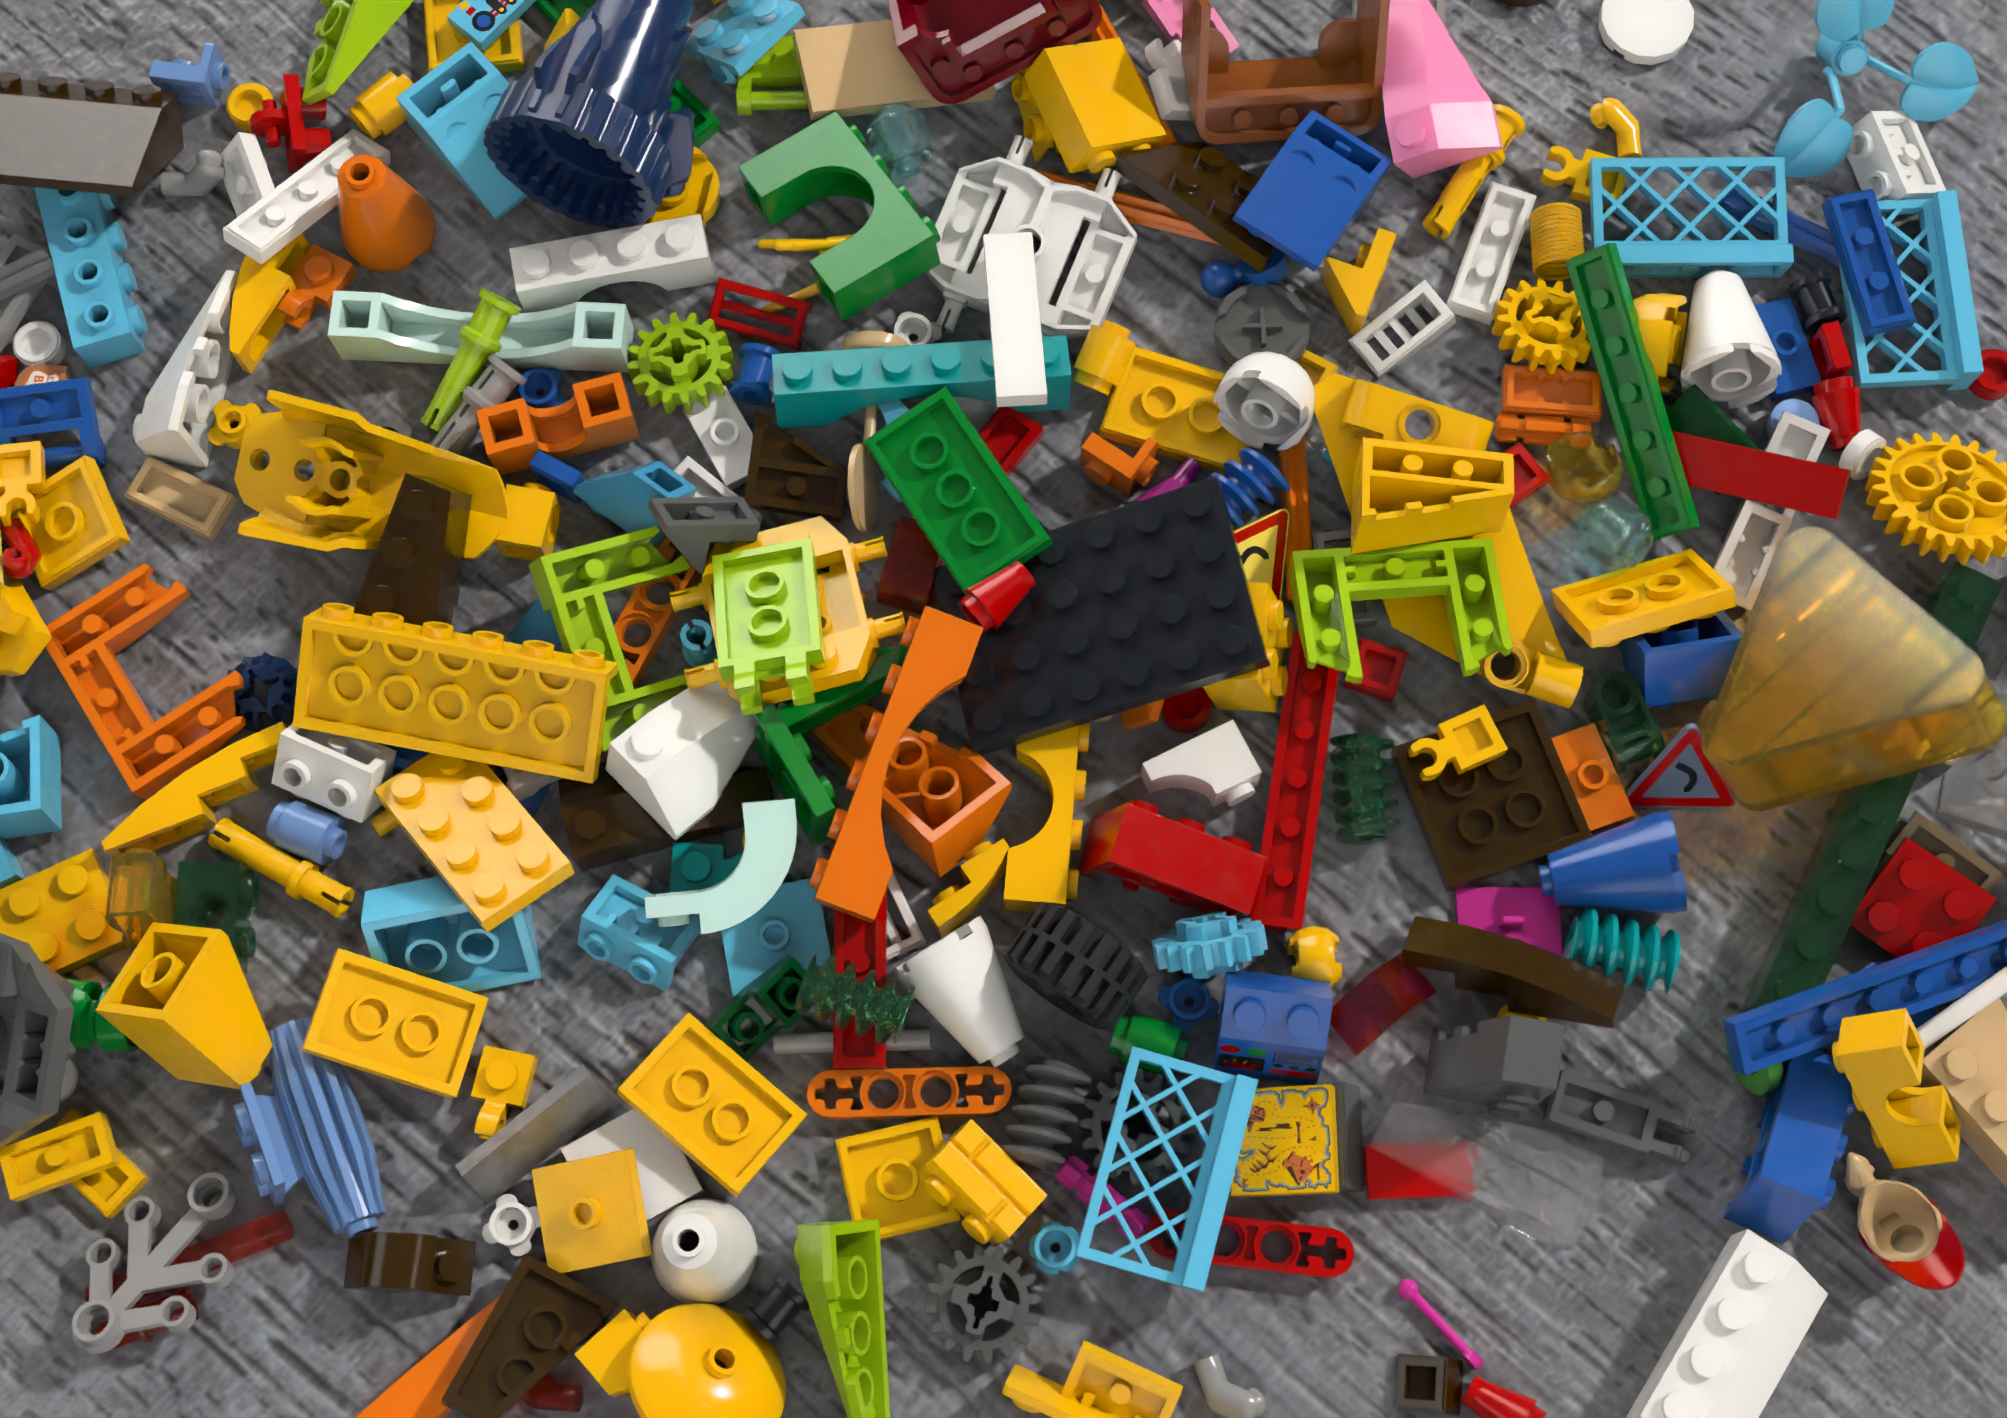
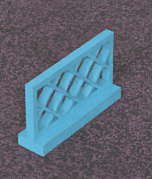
[1589,157,1794,278]
[1838,190,1984,390]
[1075,1046,1258,1293]

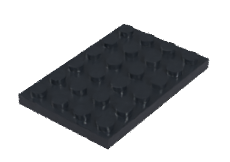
[931,476,1270,755]

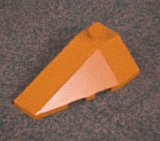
[809,704,1012,877]

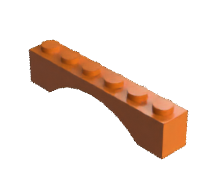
[808,605,983,923]

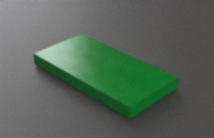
[863,386,1053,595]

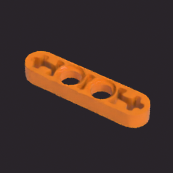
[614,536,709,689]
[807,1066,1012,1121]

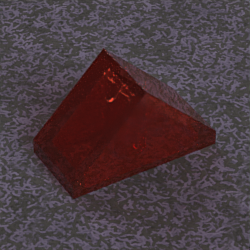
[1330,952,1437,1057]

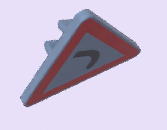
[1625,723,1736,808]

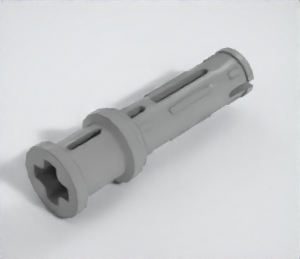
[430,353,527,455]

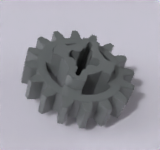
[1079,1069,1194,1187]
[925,1244,1042,1365]

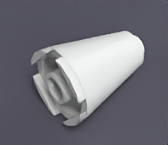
[1680,270,1782,408]
[892,916,1024,1067]
[651,1198,758,1305]

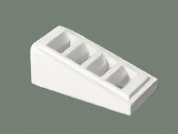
[1348,280,1456,379]

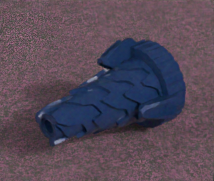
[483,0,696,229]

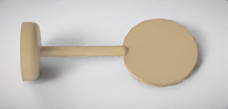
[842,330,909,533]

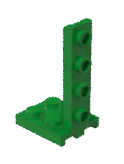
[754,645,908,848]

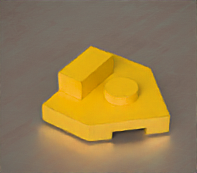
[0,573,52,677]

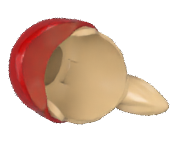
[1844,1152,1965,1290]

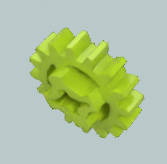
[627,312,735,414]

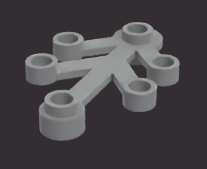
[72,1172,236,1354]

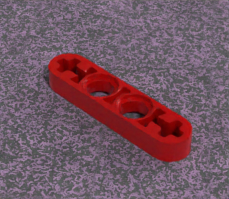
[1145,1209,1355,1279]

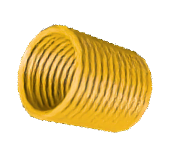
[1529,202,1585,281]

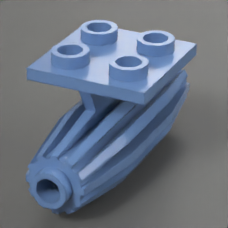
[233,1017,386,1239]

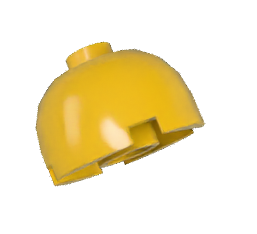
[1633,293,1687,393]

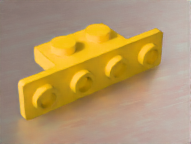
[1002,1340,1183,1418]

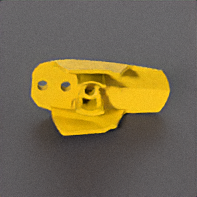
[234,390,511,559]

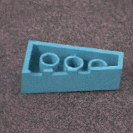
[0,714,62,839]

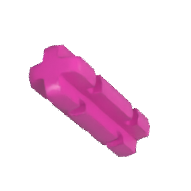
[1056,1155,1151,1239]

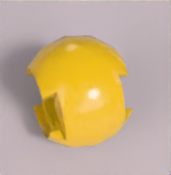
[1287,926,1342,988]

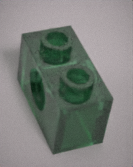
[173,861,261,973]

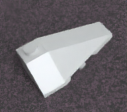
[133,270,238,468]
[605,682,777,841]

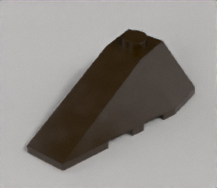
[558,761,774,871]

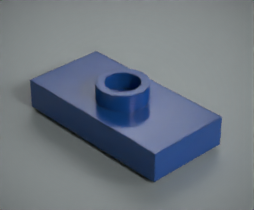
[1755,297,1822,401]

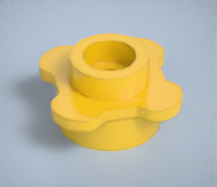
[208,400,262,449]

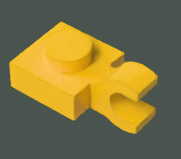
[471,1045,538,1140]

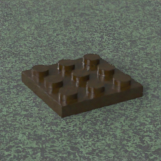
[1390,699,1593,892]

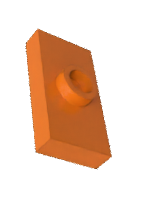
[1501,364,1602,423]
[1551,723,1635,834]

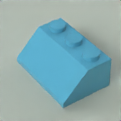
[361,876,541,992]

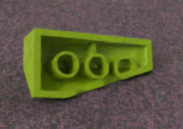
[302,0,415,105]
[794,1219,890,1418]

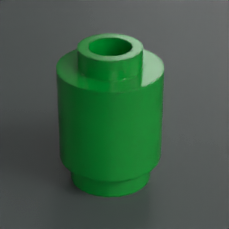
[1108,1012,1189,1077]

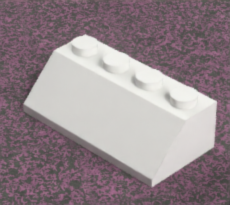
[1626,1229,1828,1418]

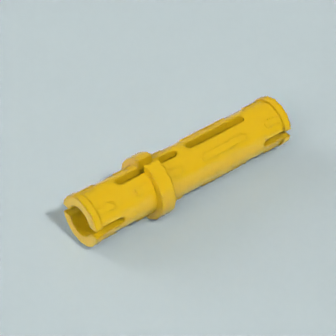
[208,817,355,918]

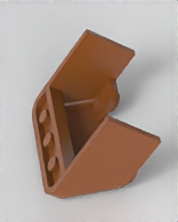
[1181,0,1390,144]

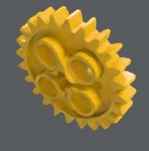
[1864,432,2007,565]

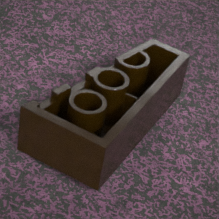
[354,473,472,626]

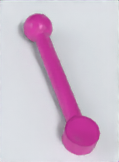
[1397,1279,1484,1371]

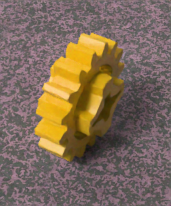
[1492,278,1592,374]

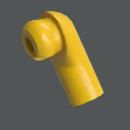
[1590,98,1642,158]

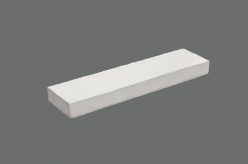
[223,128,390,265]
[983,232,1047,407]

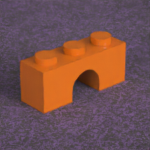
[476,372,640,476]

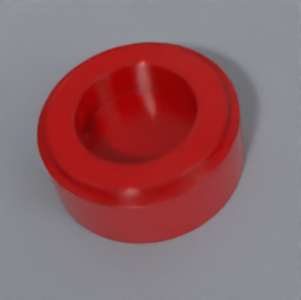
[1968,349,2007,400]
[1161,687,1212,733]

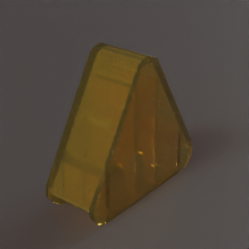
[1701,527,2007,812]

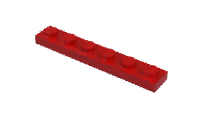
[1251,631,1339,933]

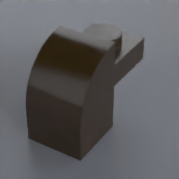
[343,1232,476,1296]

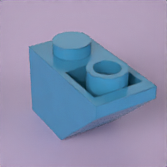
[573,461,697,546]

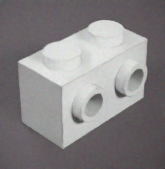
[271,723,397,823]

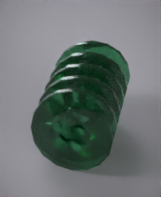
[1329,733,1400,845]
[796,954,916,1045]

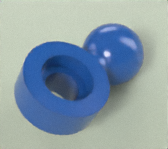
[1200,246,1289,298]

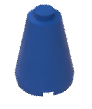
[1538,811,1687,914]

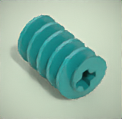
[1563,908,1681,994]

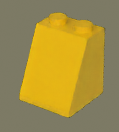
[95,922,273,1089]

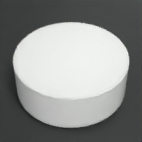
[12,321,66,368]
[1839,429,1886,480]

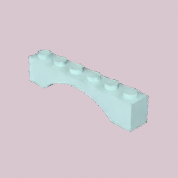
[328,291,634,373]

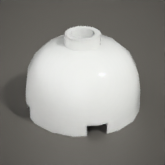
[1213,351,1315,450]

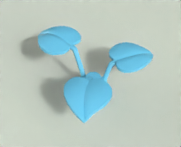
[1773,0,1979,177]

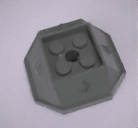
[0,933,76,1149]

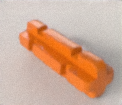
[1494,413,1592,448]

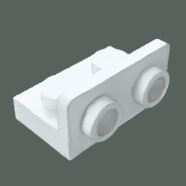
[1847,111,1946,217]

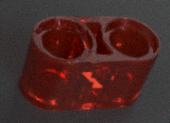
[876,515,944,615]

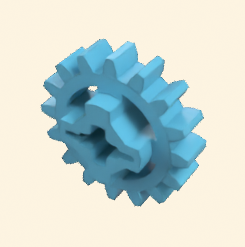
[1151,911,1268,979]

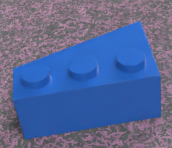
[1723,1050,1856,1244]

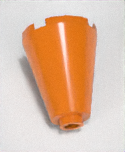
[337,154,436,273]

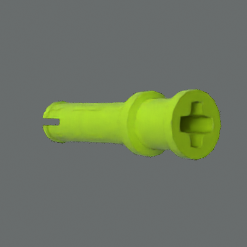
[420,288,521,432]

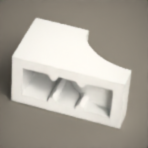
[1140,719,1262,807]

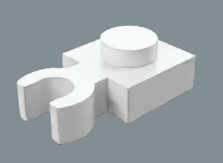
[1145,38,1192,121]

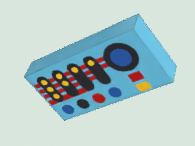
[447,0,536,51]

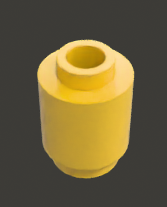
[348,71,413,140]
[1073,319,1136,396]

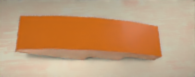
[355,1294,502,1418]

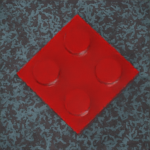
[1843,837,1997,958]

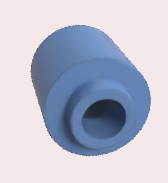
[266,800,348,865]

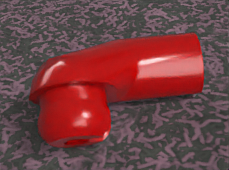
[1,518,42,579]

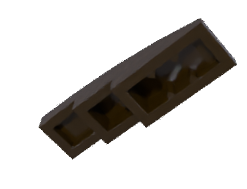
[1402,916,1624,1028]

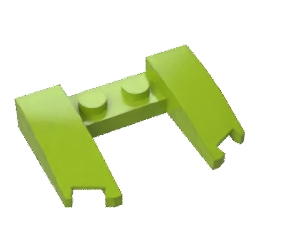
[529,526,690,754]
[1288,538,1513,684]

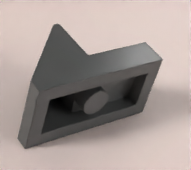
[648,497,760,573]

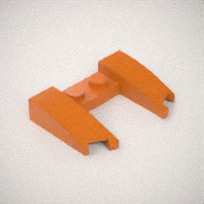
[46,563,246,800]

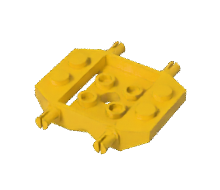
[669,516,906,706]

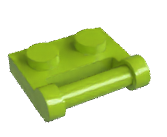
[736,35,808,116]

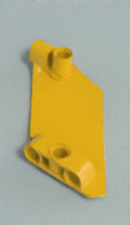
[1314,373,1583,709]

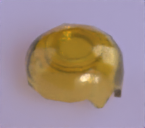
[1544,431,1624,504]

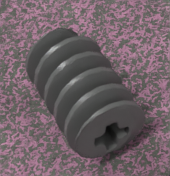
[999,1056,1092,1176]

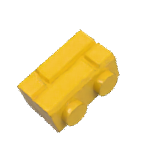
[919,1119,1047,1247]

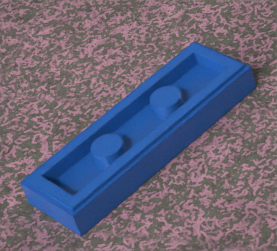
[1821,189,1916,337]

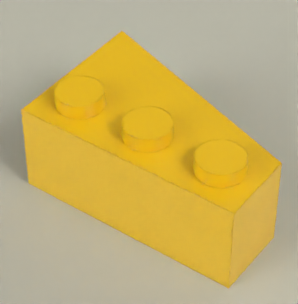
[1351,437,1514,554]

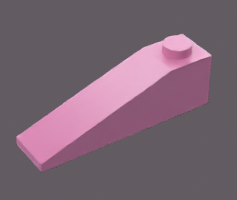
[1382,0,1503,179]

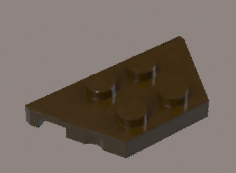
[1113,141,1273,273]

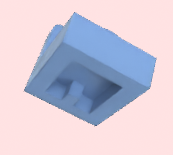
[149,43,230,108]

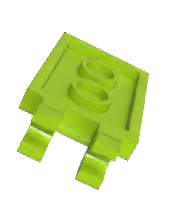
[712,538,825,716]

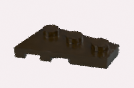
[441,1254,620,1418]

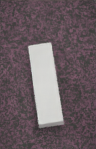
[1713,410,1831,611]

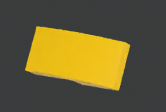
[927,838,1009,938]

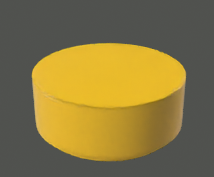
[226,83,274,132]

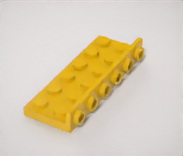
[293,603,618,784]

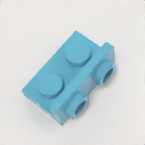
[577,874,701,991]

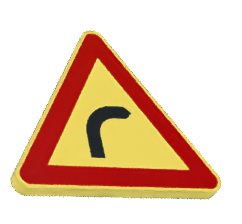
[1234,509,1290,600]

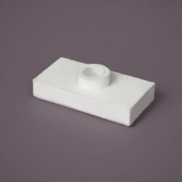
[682,385,753,490]

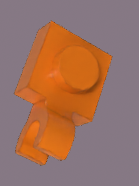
[277,244,357,331]

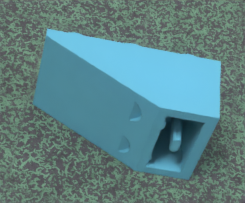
[396,41,528,221]

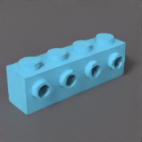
[34,187,148,368]

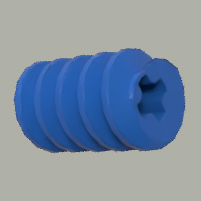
[1208,447,1290,528]

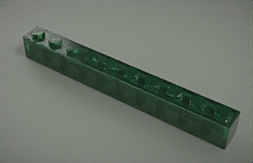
[1739,561,2003,1014]

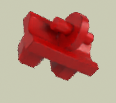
[250,74,332,173]

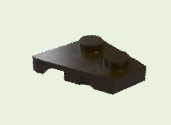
[744,412,848,522]

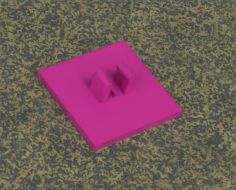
[1455,887,1563,990]

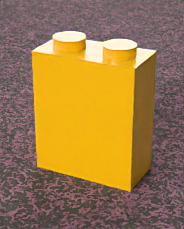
[1023,37,1167,173]

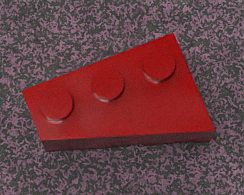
[1077,800,1267,919]

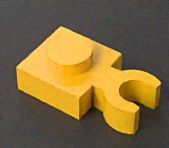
[1540,146,1627,210]
[0,441,46,527]
[1408,704,1508,781]

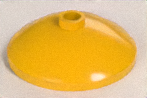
[627,1303,786,1418]

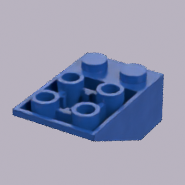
[1232,110,1393,272]

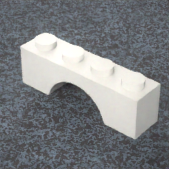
[509,214,715,313]

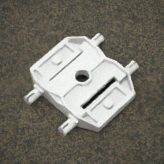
[925,135,1137,339]

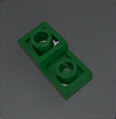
[704,955,824,1062]

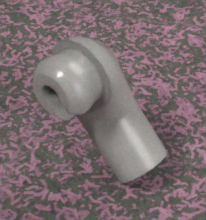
[161,150,225,196]
[1193,1354,1265,1418]

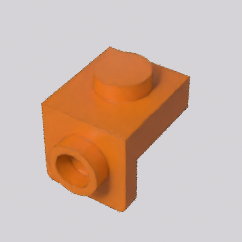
[1080,432,1160,496]

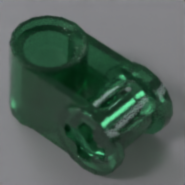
[1583,670,1666,774]

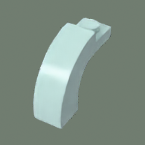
[644,798,797,934]

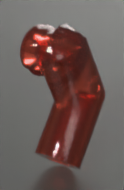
[523,1374,584,1412]

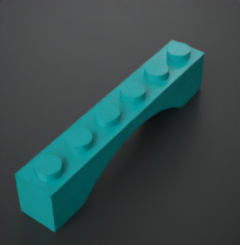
[772,335,1071,428]

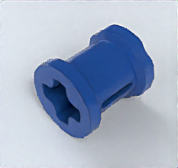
[729,343,781,405]

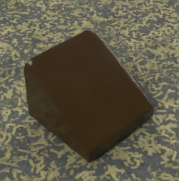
[1395,1354,1463,1416]

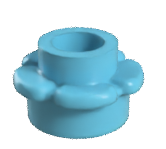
[1029,1221,1080,1275]

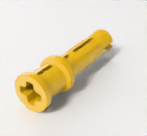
[1422,104,1526,239]

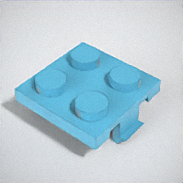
[684,0,806,84]

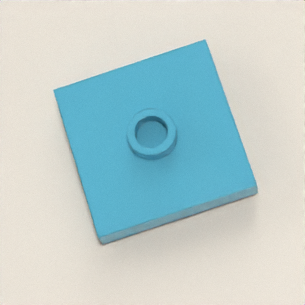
[721,878,834,997]

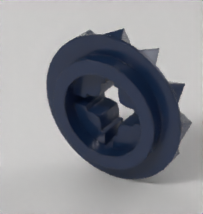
[228,652,298,732]

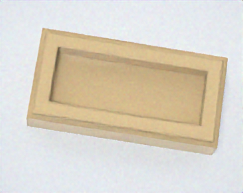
[124,455,238,542]

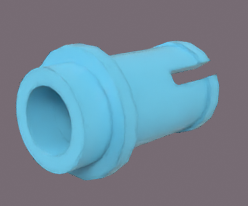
[680,619,718,667]

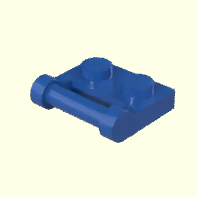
[0,377,106,468]

